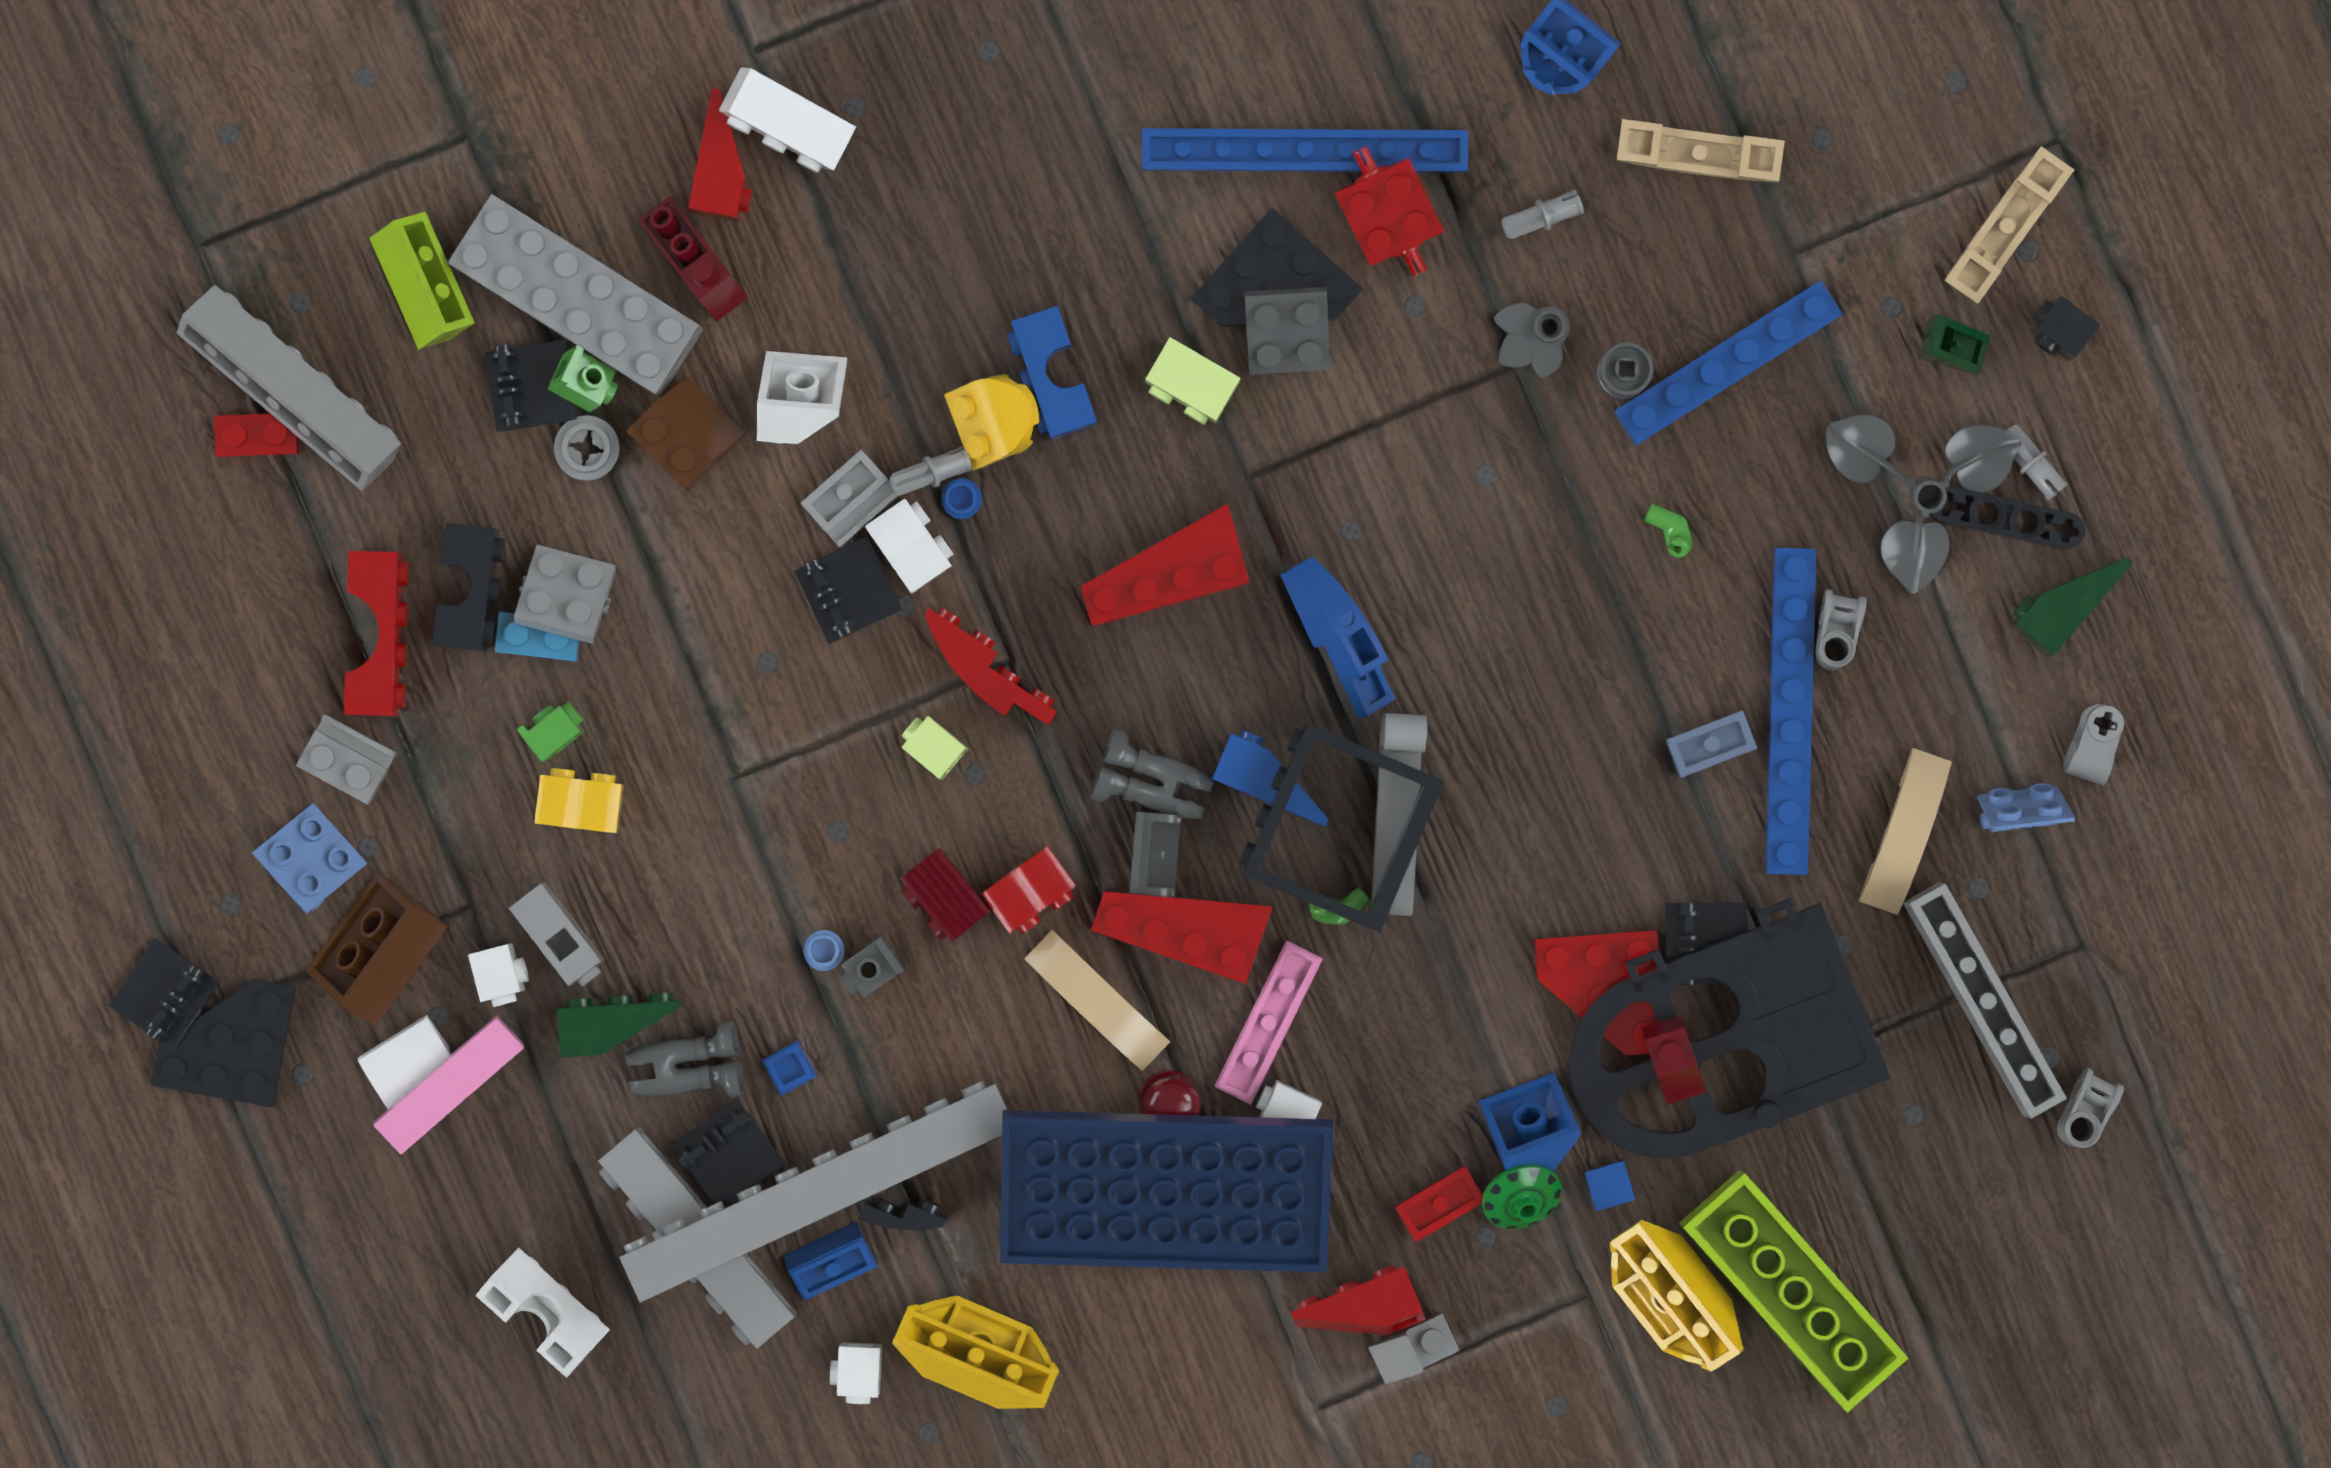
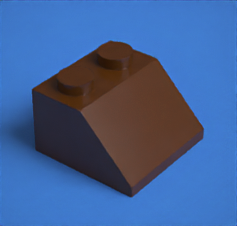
[626,377,746,492]

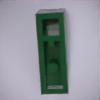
[2010,558,2133,657]

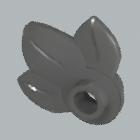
[1494,303,1570,379]

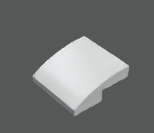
[357,1015,451,1109]

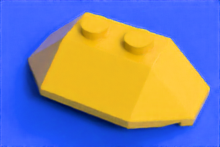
[1610,1220,1743,1372]
[892,1296,1059,1409]

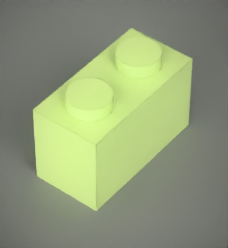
[1145,337,1240,425]
[901,716,969,780]

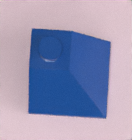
[1478,1072,1581,1171]

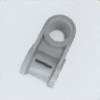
[1814,589,1867,670]
[2063,704,2124,785]
[2057,1067,2124,1148]

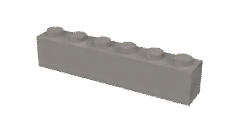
[176,285,401,491]
[1903,883,2067,1119]
[598,1127,797,1349]

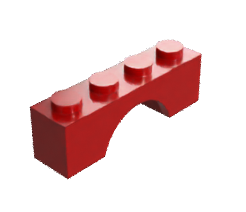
[344,551,410,717]

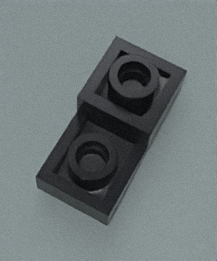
[858,1197,948,1230]

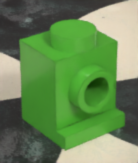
[547,345,618,412]
[517,701,585,762]

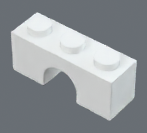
[475,1248,610,1378]

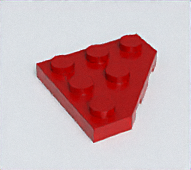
[1534,930,1658,1055]

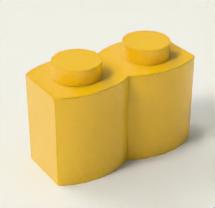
[534,768,624,834]

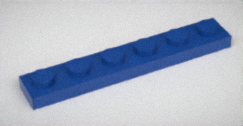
[1614,280,1843,446]

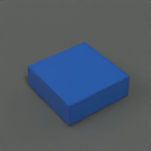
[761,1040,818,1096]
[1583,1160,1635,1212]

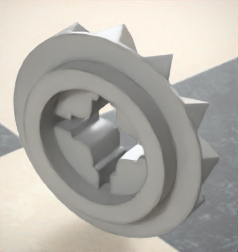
[554,416,620,481]

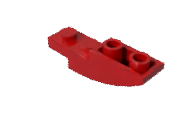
[925,607,1058,726]

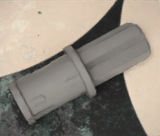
[1501,189,1584,239]
[2007,425,2068,501]
[890,446,972,496]

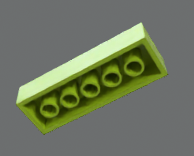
[1678,1169,1909,1413]

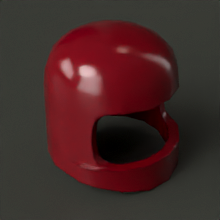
[1139,1069,1201,1116]

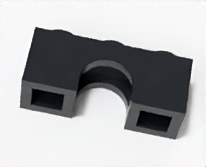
[432,523,505,652]

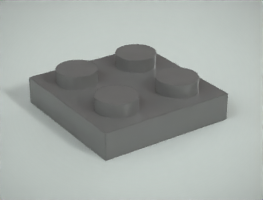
[1244,287,1331,375]

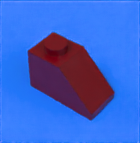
[1642,1015,1706,1105]

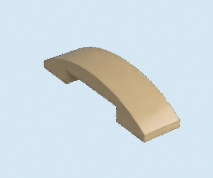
[1616,119,1785,182]
[1944,146,2074,304]
[1858,748,1952,915]
[1025,929,1170,1071]

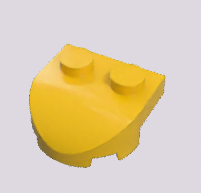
[944,374,1039,471]

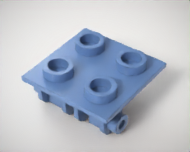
[1977,783,2075,833]
[252,803,367,914]

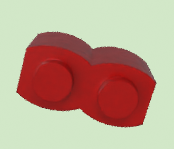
[981,845,1077,935]

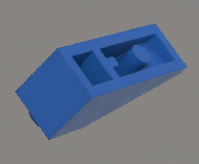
[1212,730,1328,827]

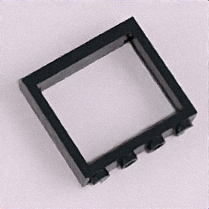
[1238,723,1444,933]

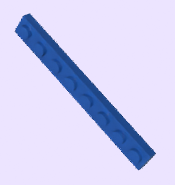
[1142,128,1468,173]
[1765,548,1816,875]

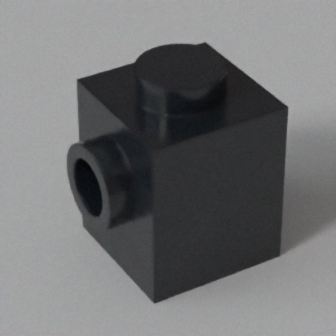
[2030,295,2100,361]

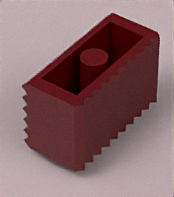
[900,848,991,942]

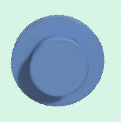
[803,930,845,971]

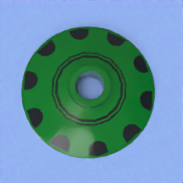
[1482,1164,1562,1230]

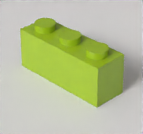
[369,211,475,350]

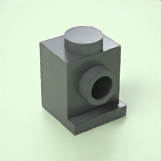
[839,936,906,998]

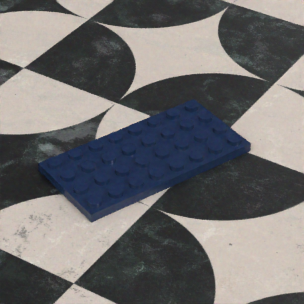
[1000,1110,1333,1272]

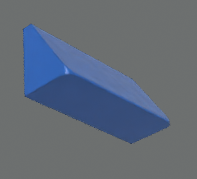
[784,1222,878,1301]

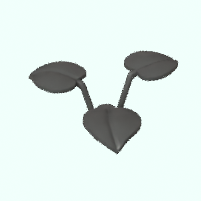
[1825,414,2022,594]

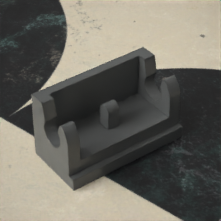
[1129,812,1181,897]

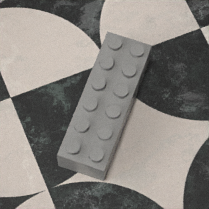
[448,194,704,398]

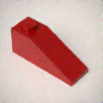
[688,88,753,222]

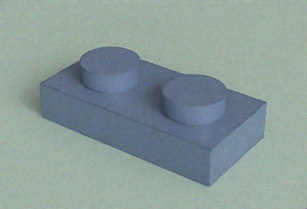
[1665,710,1758,778]

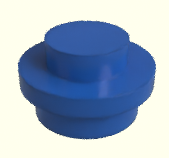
[941,478,982,519]

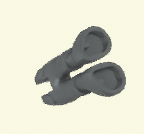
[1089,728,1215,819]
[624,1021,744,1098]

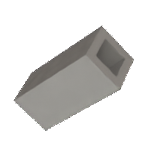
[509,883,605,987]

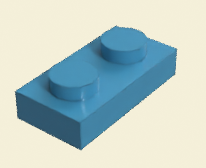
[494,611,580,662]

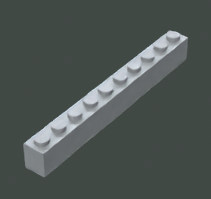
[619,1081,1007,1302]

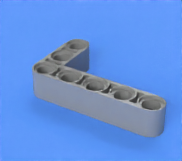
[1371,713,1427,916]

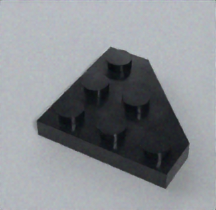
[1191,208,1363,327]
[151,979,296,1107]

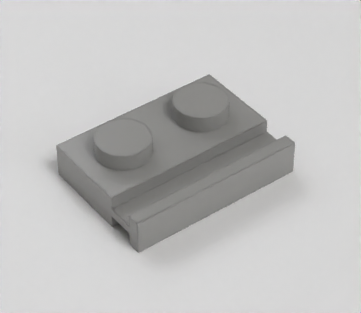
[800,449,899,548]
[296,714,398,805]

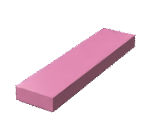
[1214,940,1323,1105]
[373,1015,524,1155]

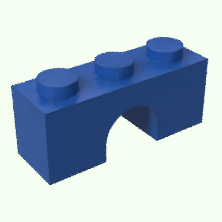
[1007,306,1097,440]

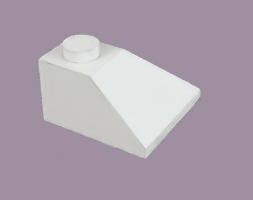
[757,351,847,444]

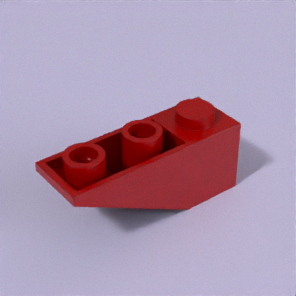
[1290,1266,1426,1335]

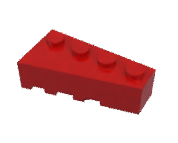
[1081,504,1250,628]
[1091,891,1273,984]

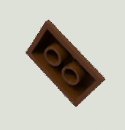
[305,872,448,1025]

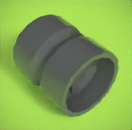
[1596,342,1654,400]

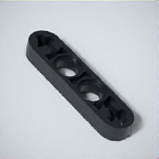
[1929,486,2085,550]

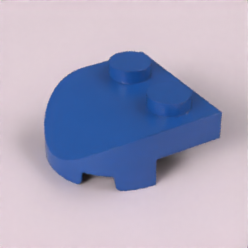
[1520,0,1622,95]

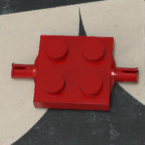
[1335,145,1444,277]

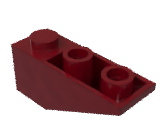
[638,196,748,322]

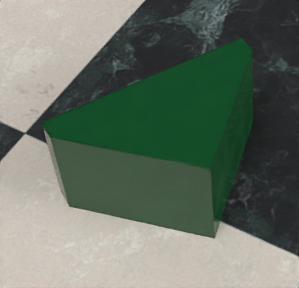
[1918,314,1990,375]

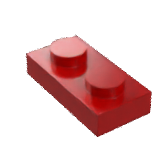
[214,414,300,458]
[1394,1165,1483,1242]

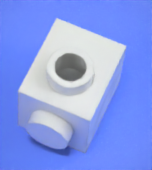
[468,943,529,1007]
[830,1342,882,1404]

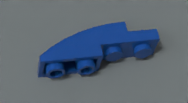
[1280,557,1395,719]

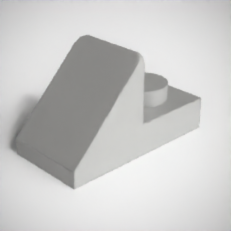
[1368,1312,1460,1384]

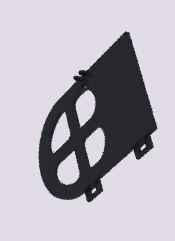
[1570,898,1891,1158]

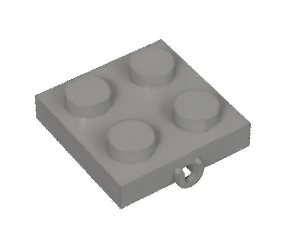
[514,545,616,644]

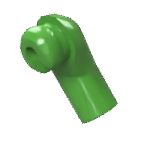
[1644,503,1693,558]
[1309,887,1371,926]

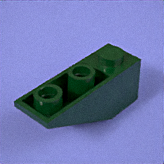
[557,992,684,1058]

